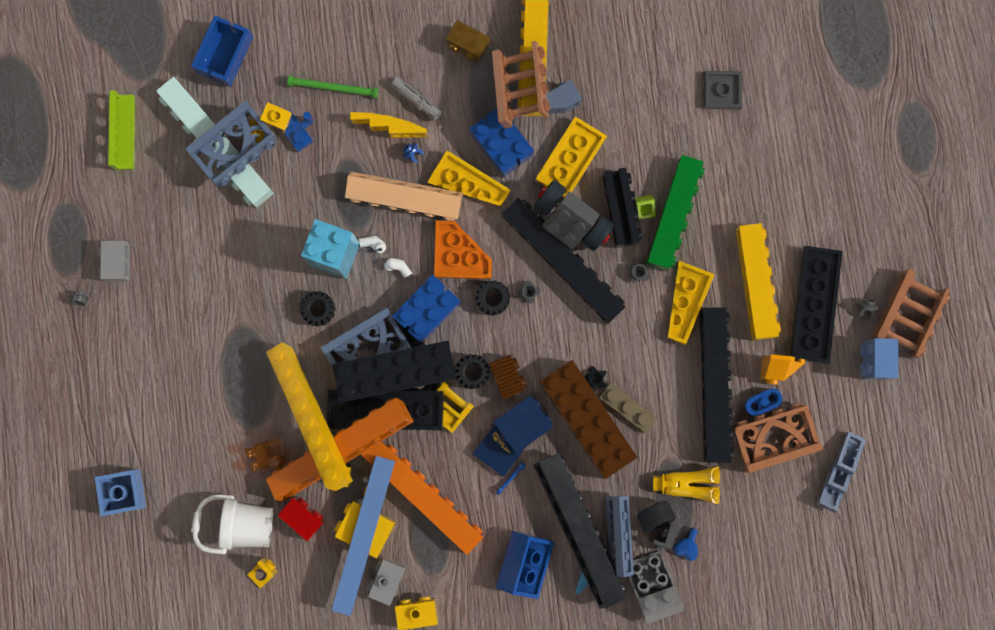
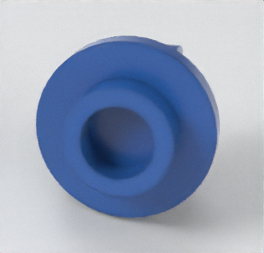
[403,142,424,163]

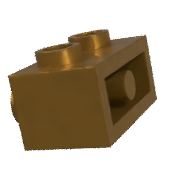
[446,20,490,62]

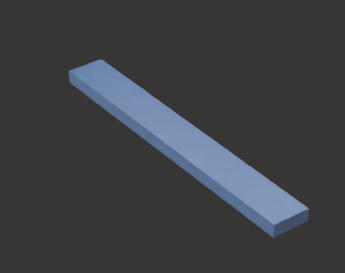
[331,456,395,616]

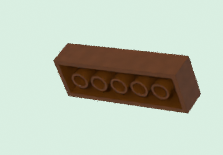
[539,360,638,479]

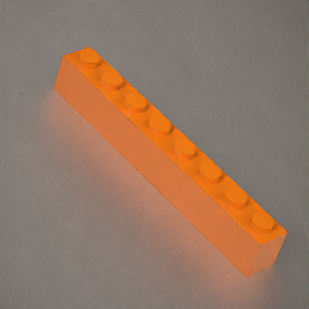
[266,398,414,502]
[361,441,483,555]

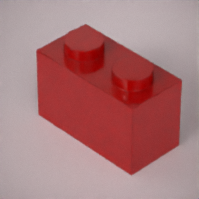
[278,497,325,541]

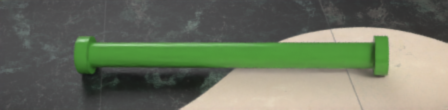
[287,75,379,99]

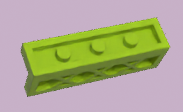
[108,90,135,171]

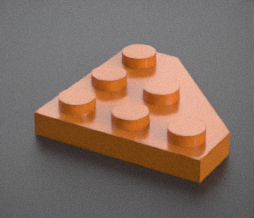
[434,220,492,279]

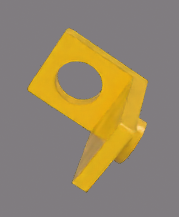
[260,102,292,134]
[247,558,278,588]

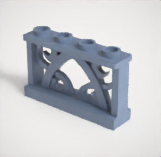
[185,100,278,188]
[321,308,411,366]

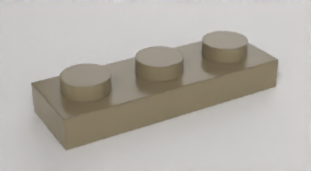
[599,383,657,433]

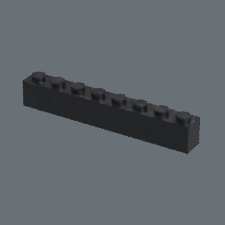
[502,198,625,325]
[700,307,733,463]
[533,453,626,609]

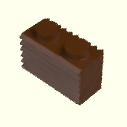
[489,355,527,400]

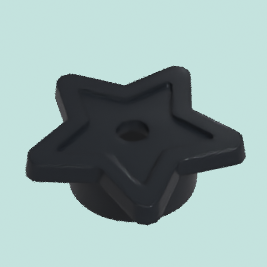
[584,366,607,390]

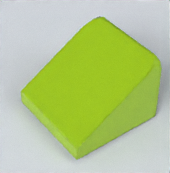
[634,195,656,220]

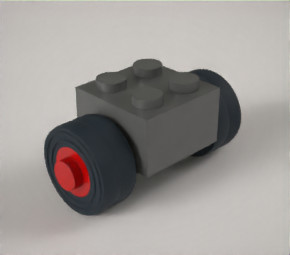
[534,180,614,251]

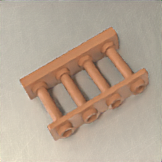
[492,41,550,129]
[871,269,950,359]

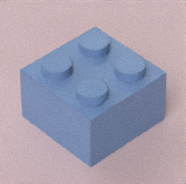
[860,338,898,380]
[94,469,146,517]

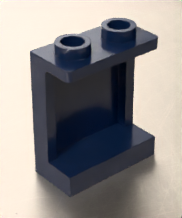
[490,395,553,456]

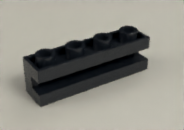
[602,167,642,248]

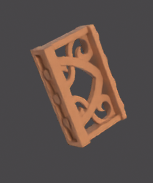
[732,403,823,473]

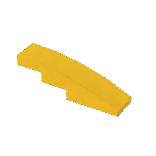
[350,112,428,138]

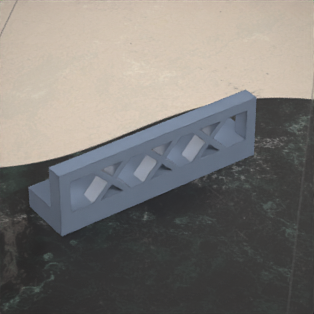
[606,496,634,577]

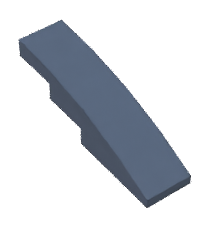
[816,431,866,513]

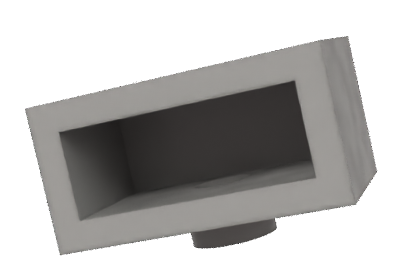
[367,558,406,606]

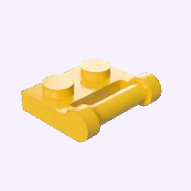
[437,382,474,433]

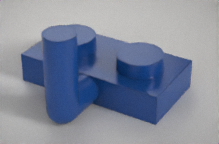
[284,110,314,153]

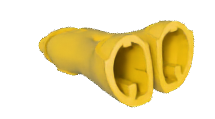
[653,466,720,504]

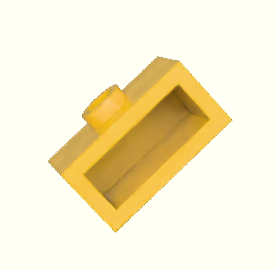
[395,596,438,630]

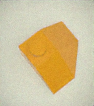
[760,354,805,385]

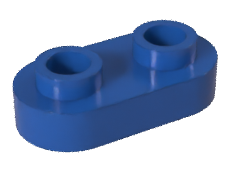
[744,389,783,416]

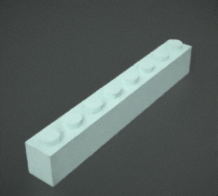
[156,77,274,208]

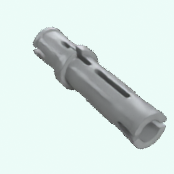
[391,77,442,121]

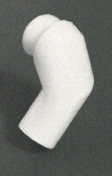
[359,236,386,254]
[384,258,413,279]

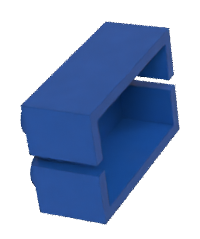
[191,15,253,87]
[469,108,534,178]
[393,274,461,345]

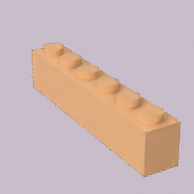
[345,171,463,220]

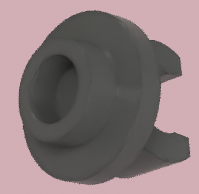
[858,298,879,318]

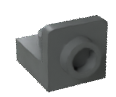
[651,524,678,551]

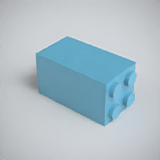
[301,219,360,279]

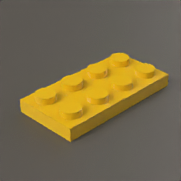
[535,116,607,198]

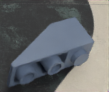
[546,80,582,114]

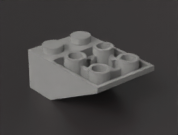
[628,551,683,625]

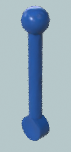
[496,462,525,495]

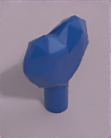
[673,527,698,561]

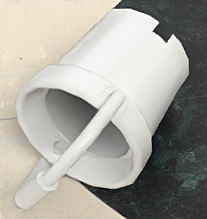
[191,495,273,554]

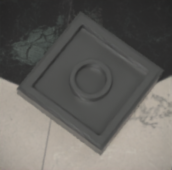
[704,71,742,110]

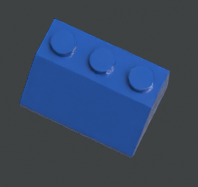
[496,530,554,599]

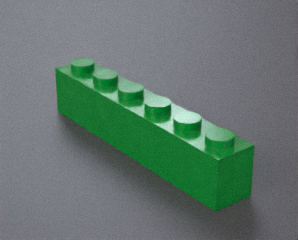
[646,155,705,271]

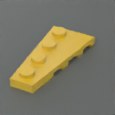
[427,151,511,207]
[668,261,715,345]

